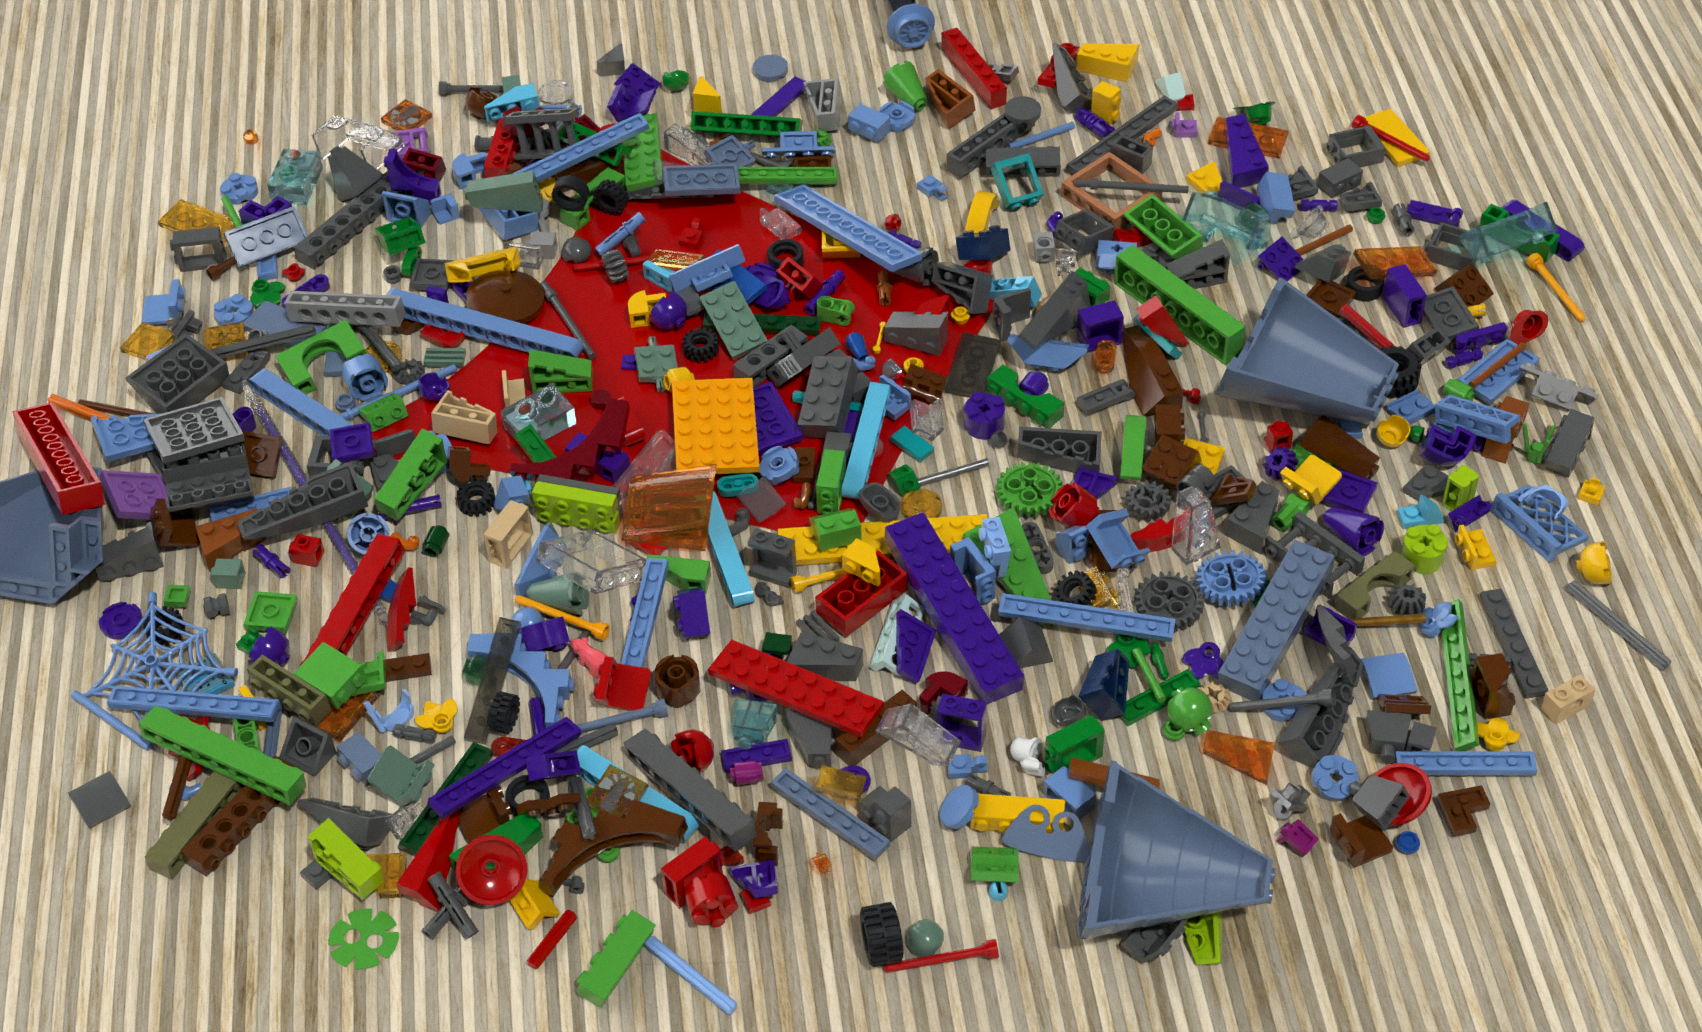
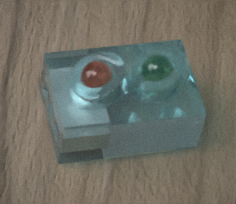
[267,149,323,205]
[501,384,576,443]

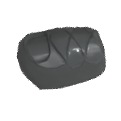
[859,483,900,523]

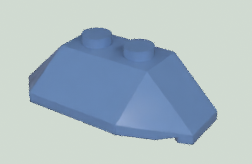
[1008,334,1089,371]
[514,522,566,597]

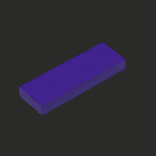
[721,739,792,773]

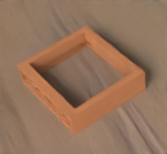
[1061,152,1162,229]

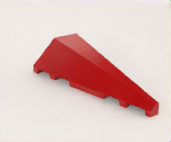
[397,808,461,912]

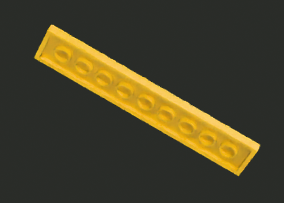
[778,514,987,565]

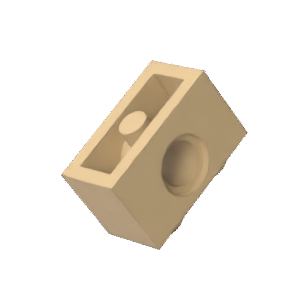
[1541,674,1595,725]

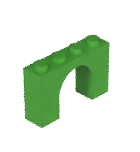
[275,319,367,394]

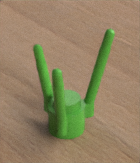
[1523,423,1556,464]

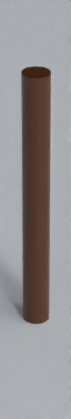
[78,399,154,416]

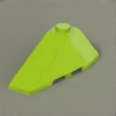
[1183,911,1223,966]

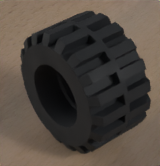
[1379,345,1422,398]
[860,902,904,967]

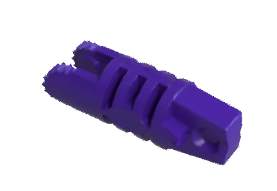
[1075,108,1115,138]

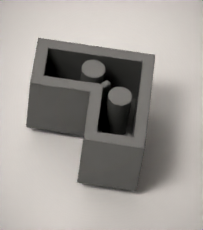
[859,786,912,842]

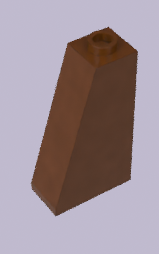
[551,149,623,192]
[1300,416,1380,479]

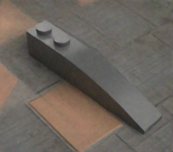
[1018,270,1091,349]
[237,462,368,540]
[1278,647,1364,768]

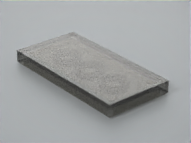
[944,332,1002,398]

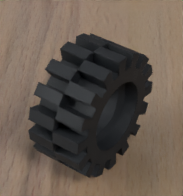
[592,179,629,215]
[682,327,719,363]
[457,478,495,517]
[1055,570,1097,606]
[143,606,186,647]
[487,691,520,734]

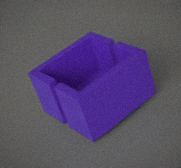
[1076,300,1124,353]

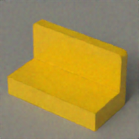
[509,879,560,930]

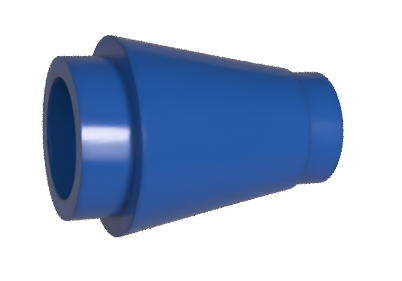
[846,332,868,361]

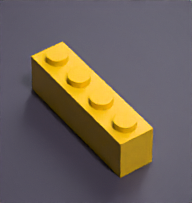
[970,794,1065,834]

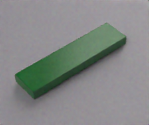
[1119,669,1201,727]

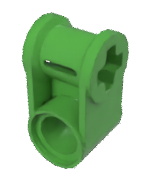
[817,296,855,326]

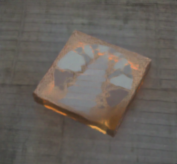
[381,99,432,131]
[587,764,649,818]

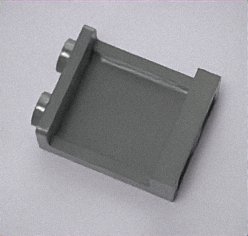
[747,528,797,588]

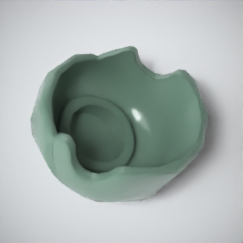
[907,919,944,957]

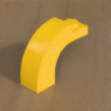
[965,190,1000,233]

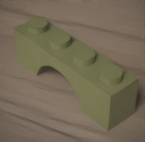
[1334,550,1415,619]

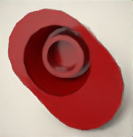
[1510,310,1549,345]

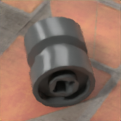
[1176,464,1216,504]

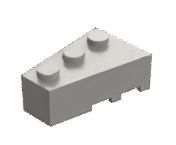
[803,78,842,131]

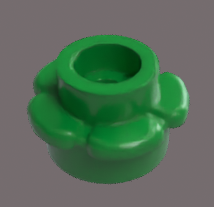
[1367,207,1386,224]

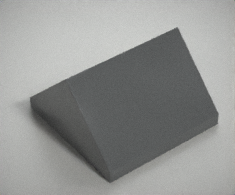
[999,617,1053,669]
[279,716,336,776]

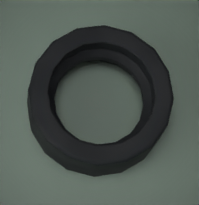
[552,175,590,211]
[767,239,804,273]
[1346,266,1385,301]
[506,775,550,818]

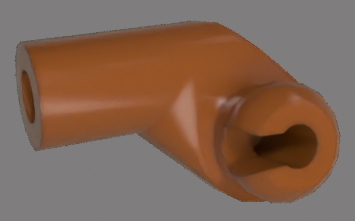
[794,482,812,510]

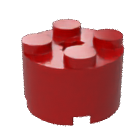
[1049,482,1100,528]
[684,873,738,928]

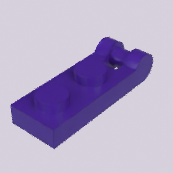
[1407,200,1463,227]
[1452,322,1508,355]

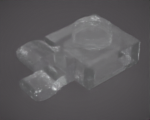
[385,803,424,839]

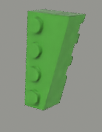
[374,428,448,521]

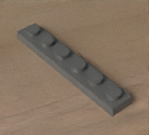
[1480,588,1548,699]

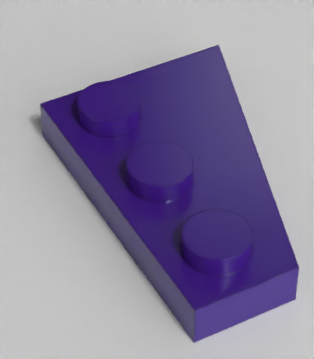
[896,609,937,684]

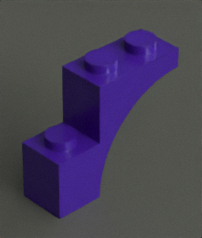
[384,149,442,205]

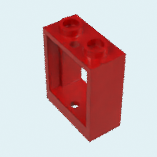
[661,836,723,909]

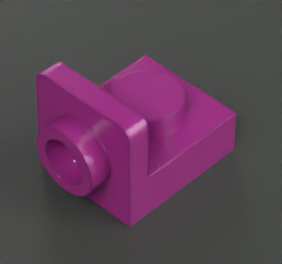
[1276,819,1319,857]

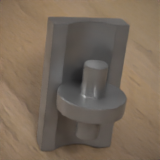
[167,309,202,343]
[1271,783,1311,819]

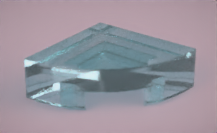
[882,358,902,379]

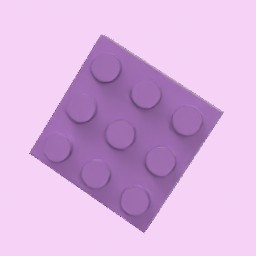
[99,470,170,520]

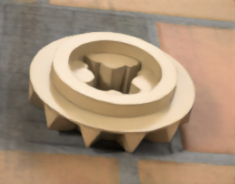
[1197,682,1231,713]

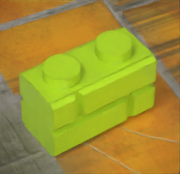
[1442,465,1479,511]

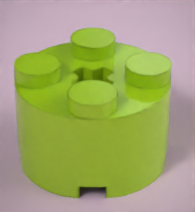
[1401,524,1448,574]

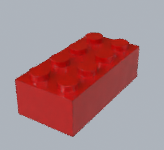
[815,550,908,637]

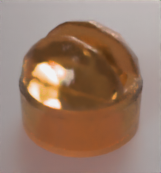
[243,129,259,145]

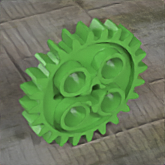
[996,461,1063,518]

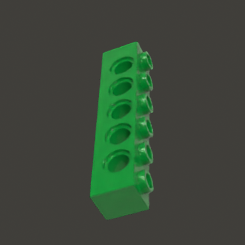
[690,111,803,137]

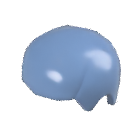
[510,607,545,634]

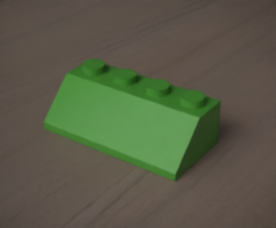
[1123,194,1203,259]

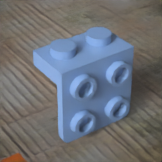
[142,279,186,325]

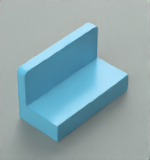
[643,260,675,292]

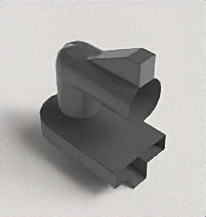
[410,595,446,626]

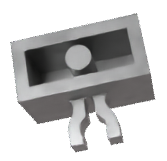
[1111,134,1153,174]

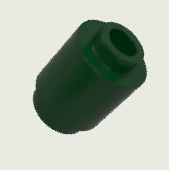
[422,525,450,557]

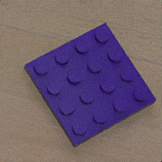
[753,382,803,455]

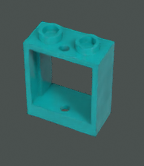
[991,153,1044,210]

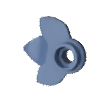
[1420,602,1458,637]

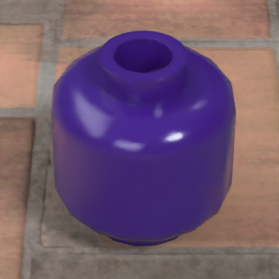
[1019,371,1049,396]

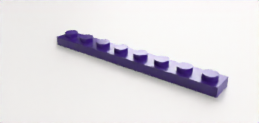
[427,716,582,819]

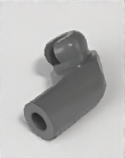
[728,508,750,536]

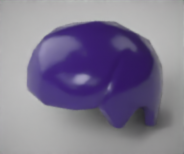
[418,372,450,401]

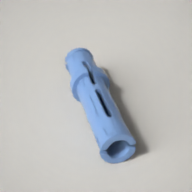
[595,212,646,256]

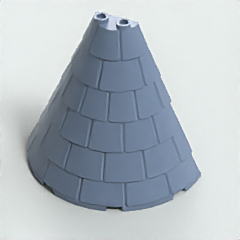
[1078,760,1275,939]

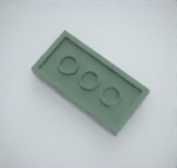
[700,281,767,361]

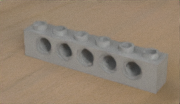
[284,291,406,327]

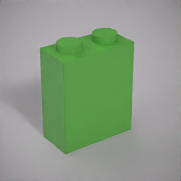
[293,642,367,709]

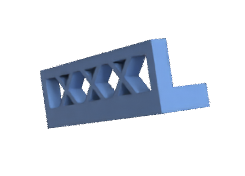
[1435,394,1520,444]

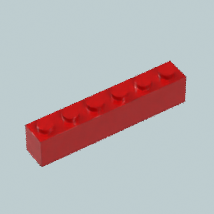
[941,27,1007,109]

